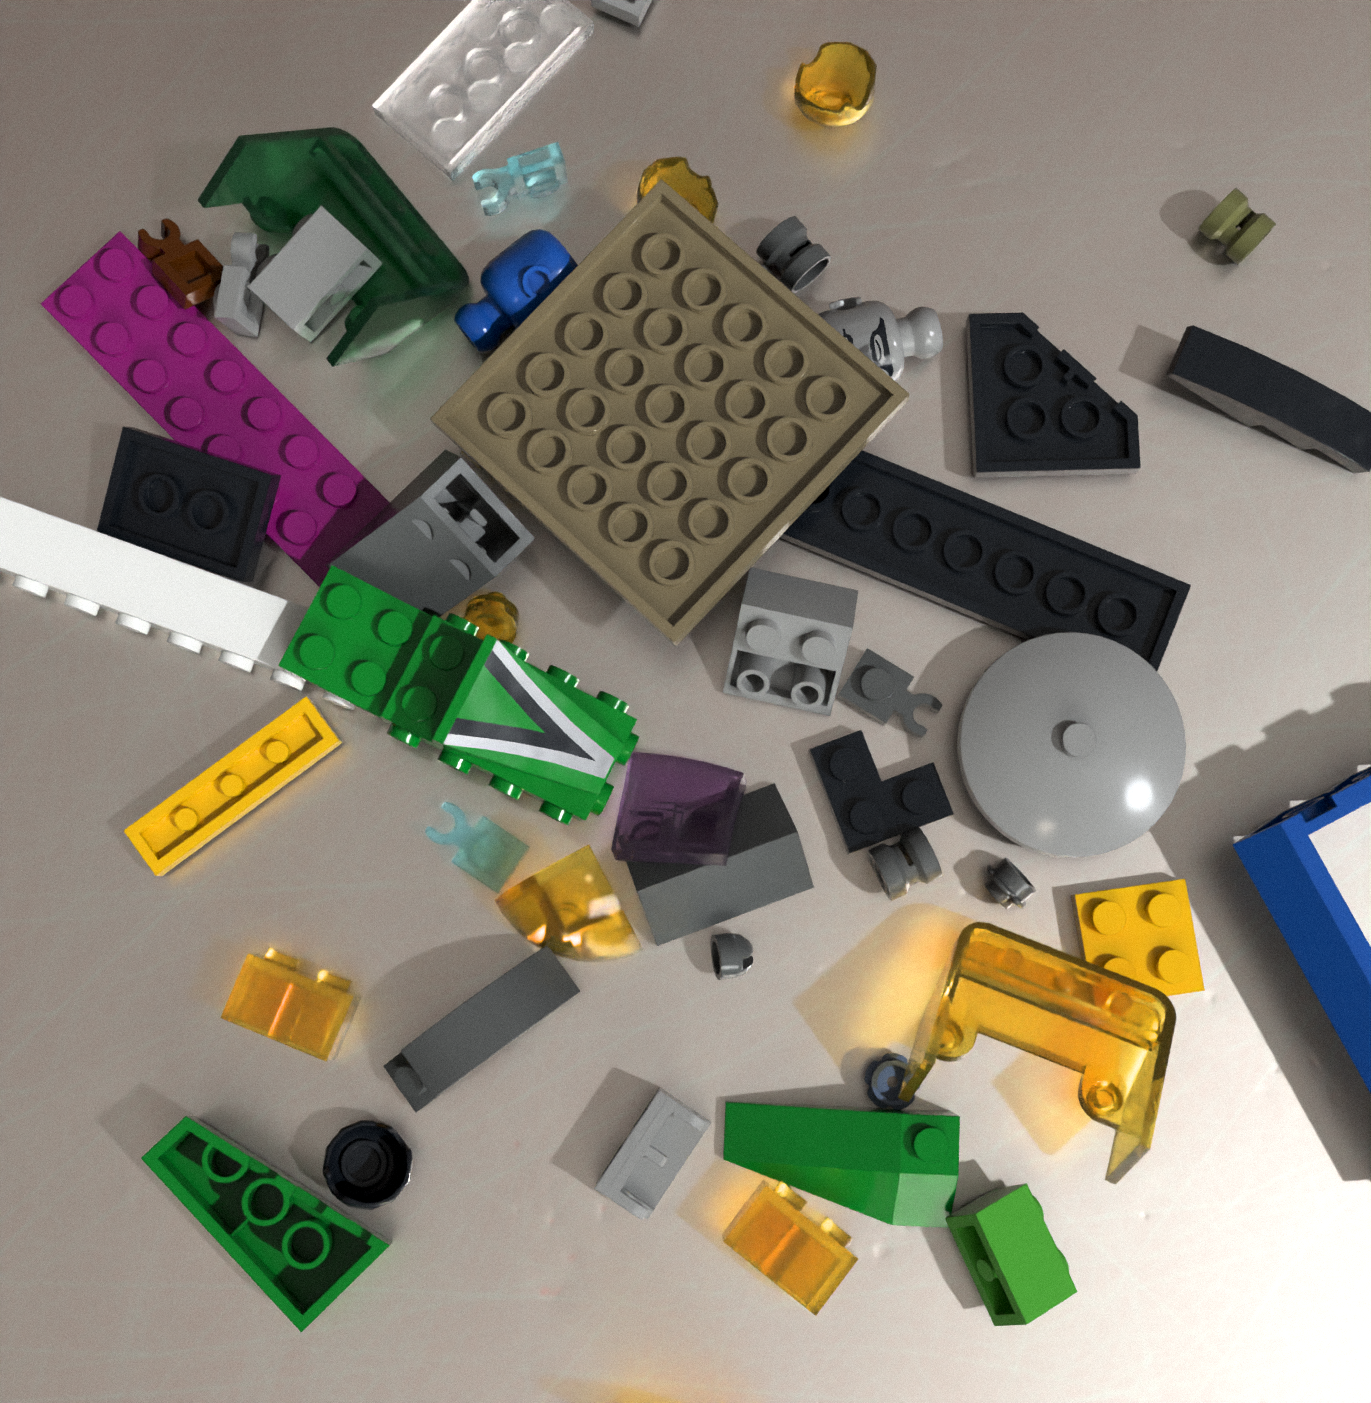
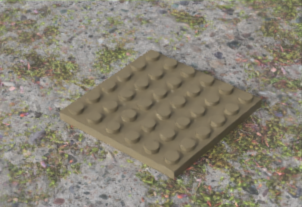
[430,179,909,647]

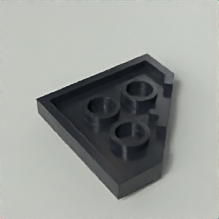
[966,312,1141,478]

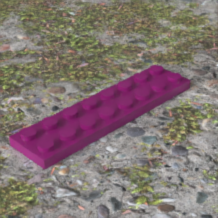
[41,231,390,588]

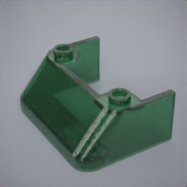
[198,127,469,367]

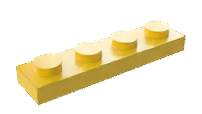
[123,696,342,877]

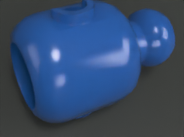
[454,229,578,353]

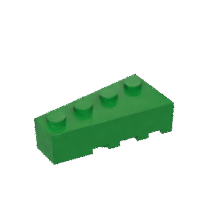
[141,1116,392,1332]

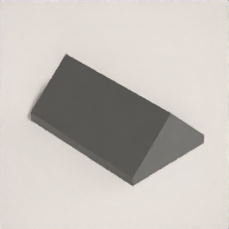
[619,783,814,946]

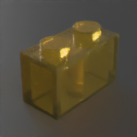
[220,947,362,1062]
[722,1179,858,1316]

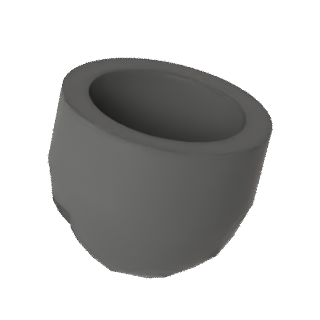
[711,933,753,980]

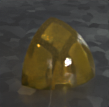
[495,845,644,962]

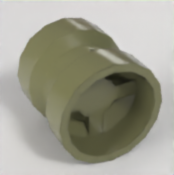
[1198,188,1276,265]

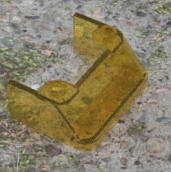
[898,922,1176,1184]

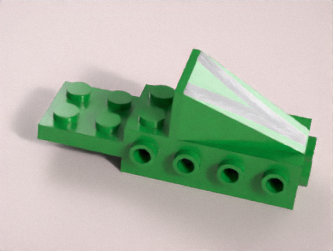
[278,565,639,826]

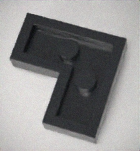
[808,730,954,854]

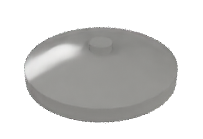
[957,632,1186,858]

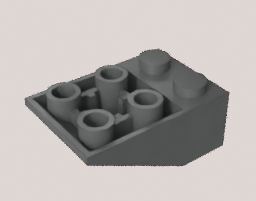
[325,449,535,617]

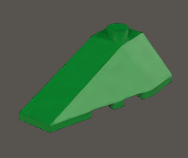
[723,1101,960,1228]

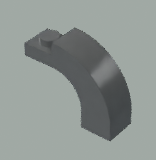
[383,945,580,1112]

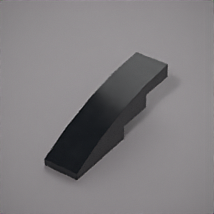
[1166,325,1371,473]

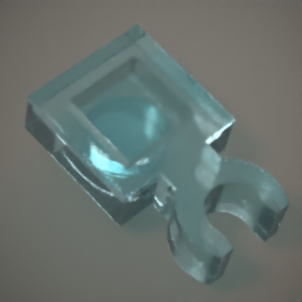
[425,802,530,894]

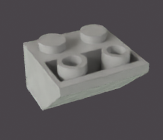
[723,567,858,716]

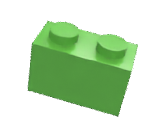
[945,1183,1078,1326]

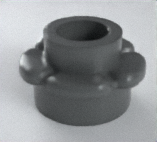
[984,857,1036,909]

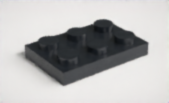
[97,426,281,582]

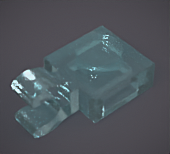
[472,142,568,216]

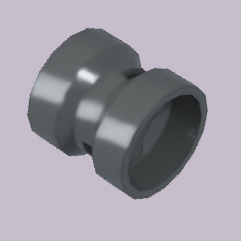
[756,216,832,293]
[867,827,942,901]

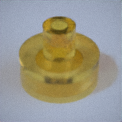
[463,592,520,643]

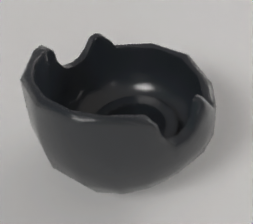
[322,1120,413,1210]

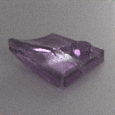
[611,752,747,866]

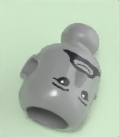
[818,297,943,381]

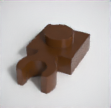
[138,218,223,310]

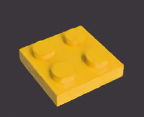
[1070,879,1205,1007]

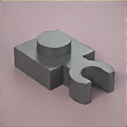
[837,648,943,738]

